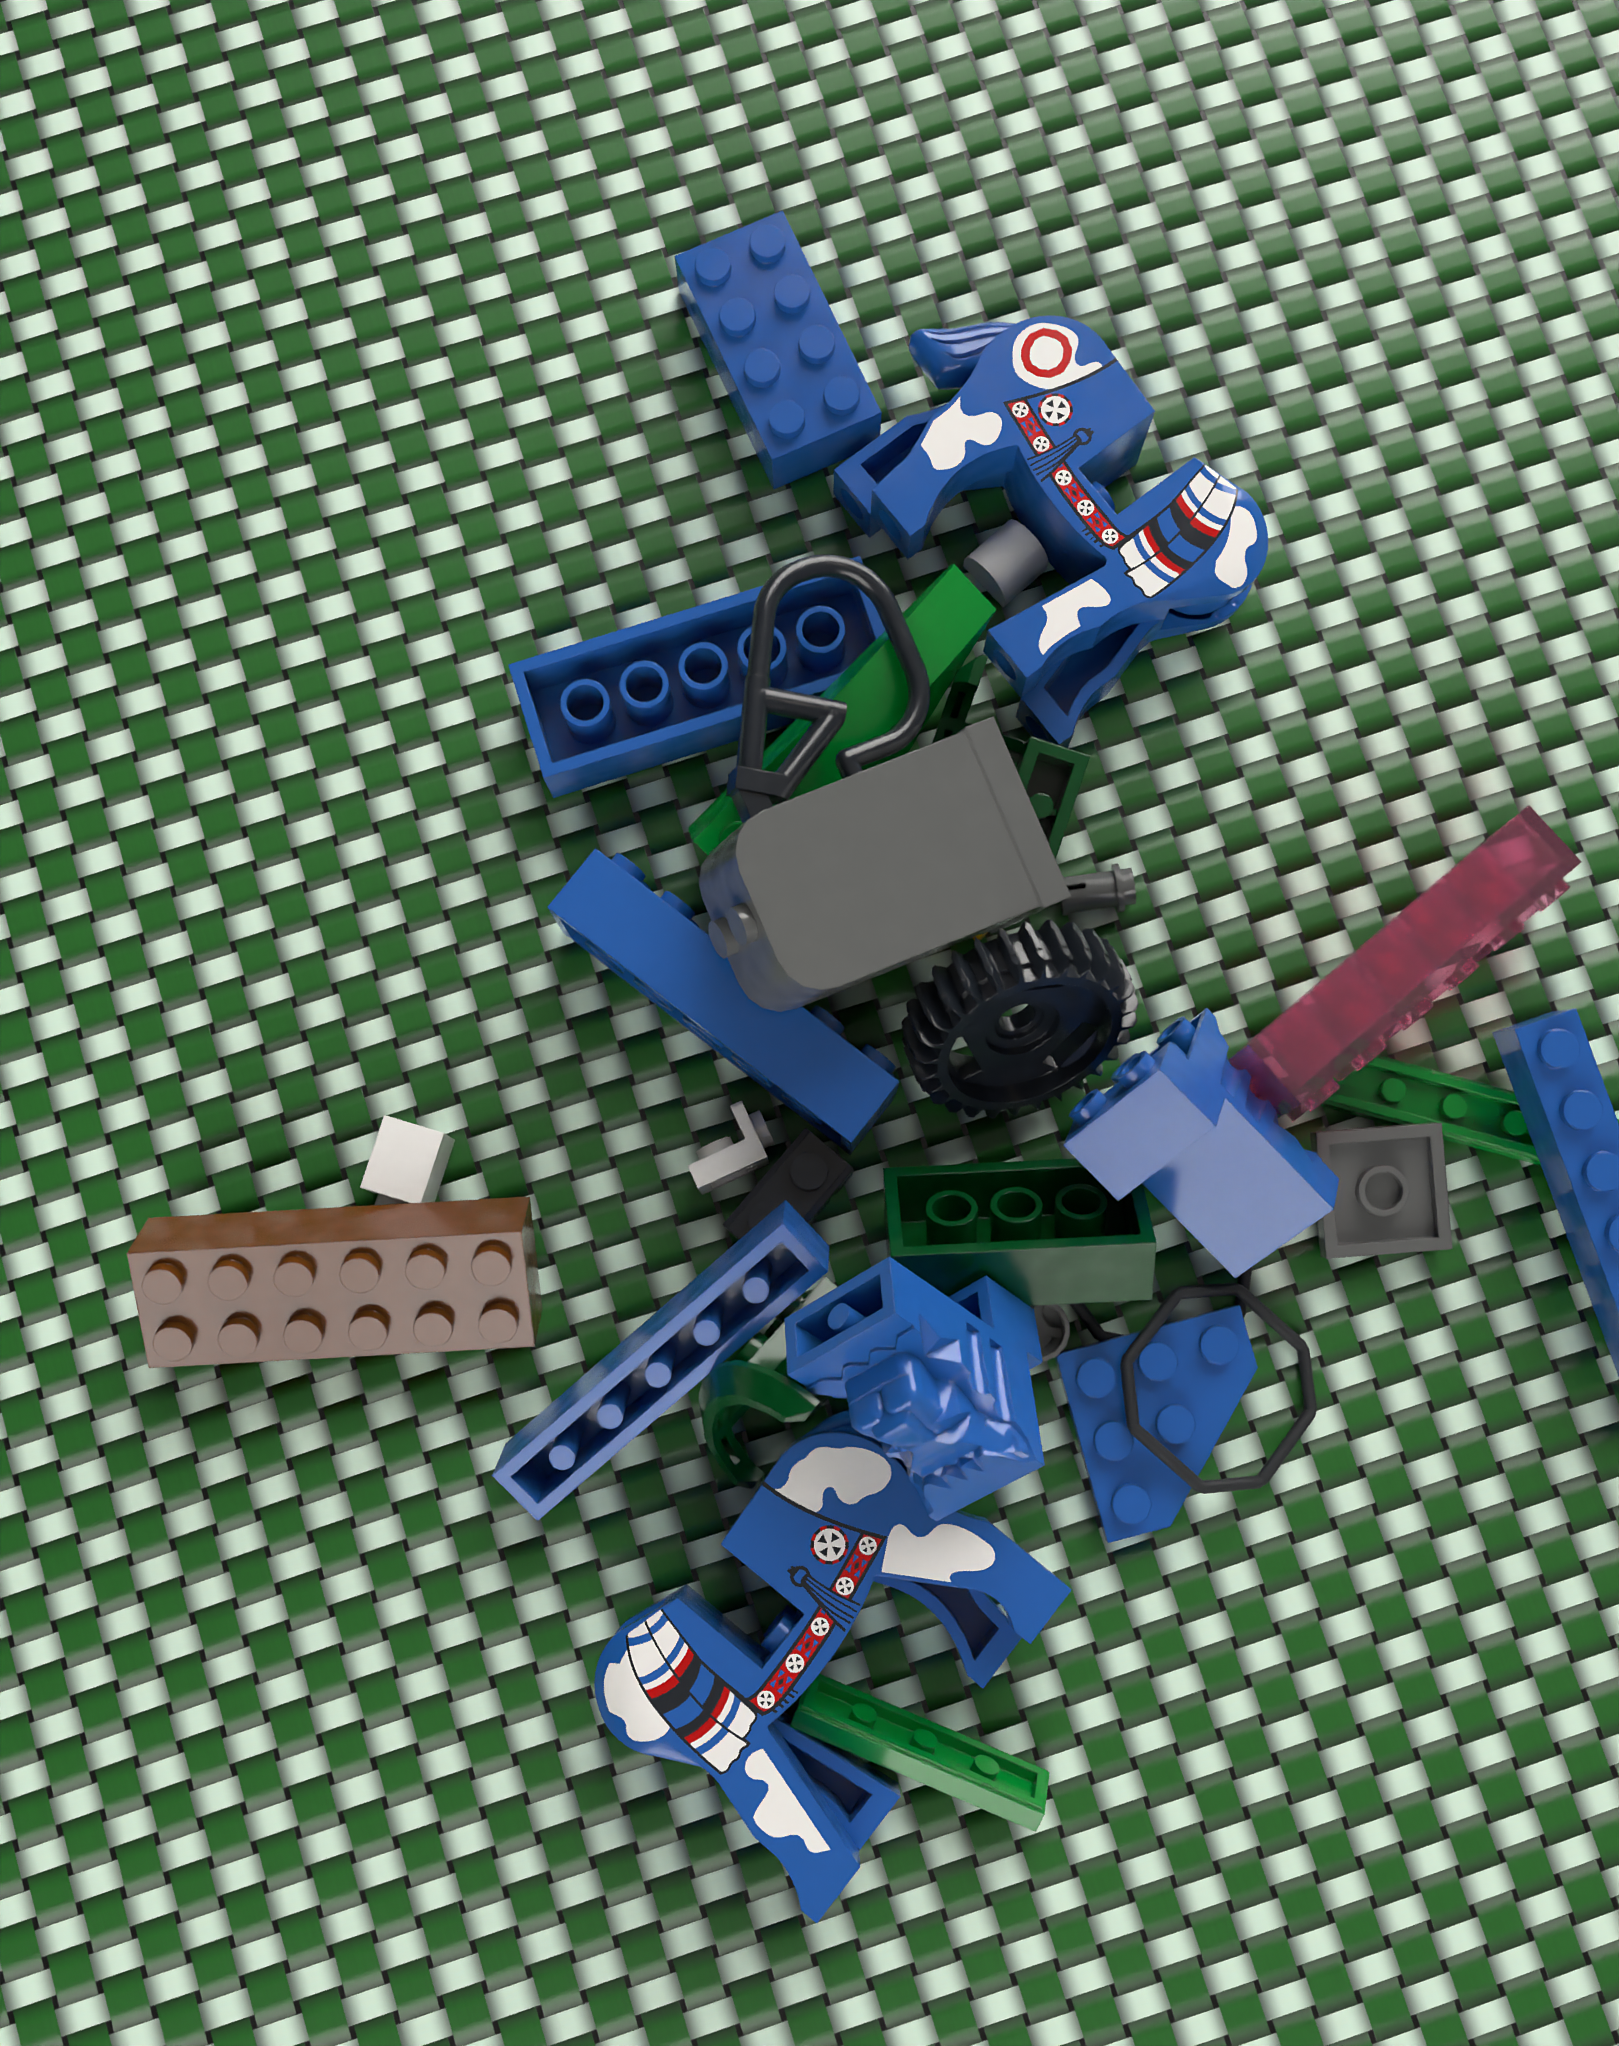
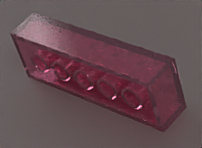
[1228,805,1582,1121]

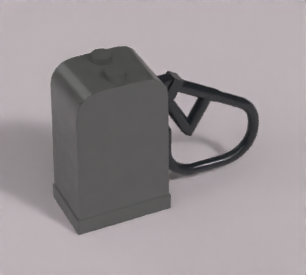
[699,554,1072,1012]

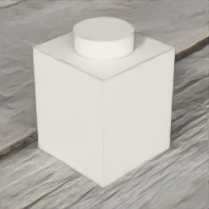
[360,1115,455,1205]

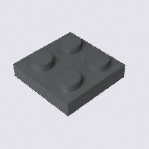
[1310,1122,1452,1259]

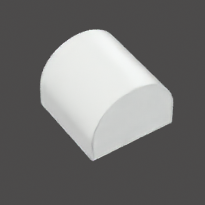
[963,519,1048,607]

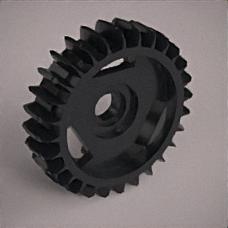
[901,919,1139,1119]

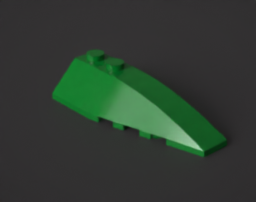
[688,564,996,855]

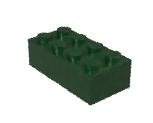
[883,1158,1157,1306]

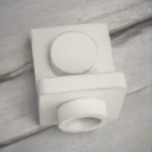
[688,1101,775,1195]

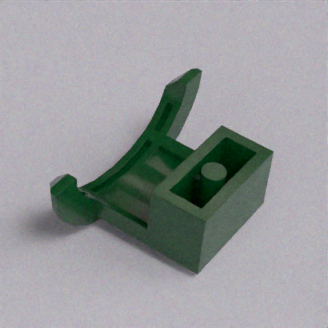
[932,654,1090,860]
[699,1277,837,1489]

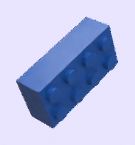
[674,210,882,489]

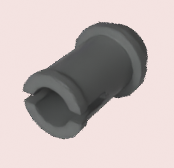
[1061,863,1136,916]

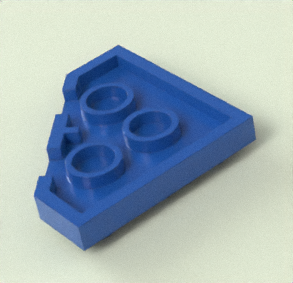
[1055,1305,1258,1543]

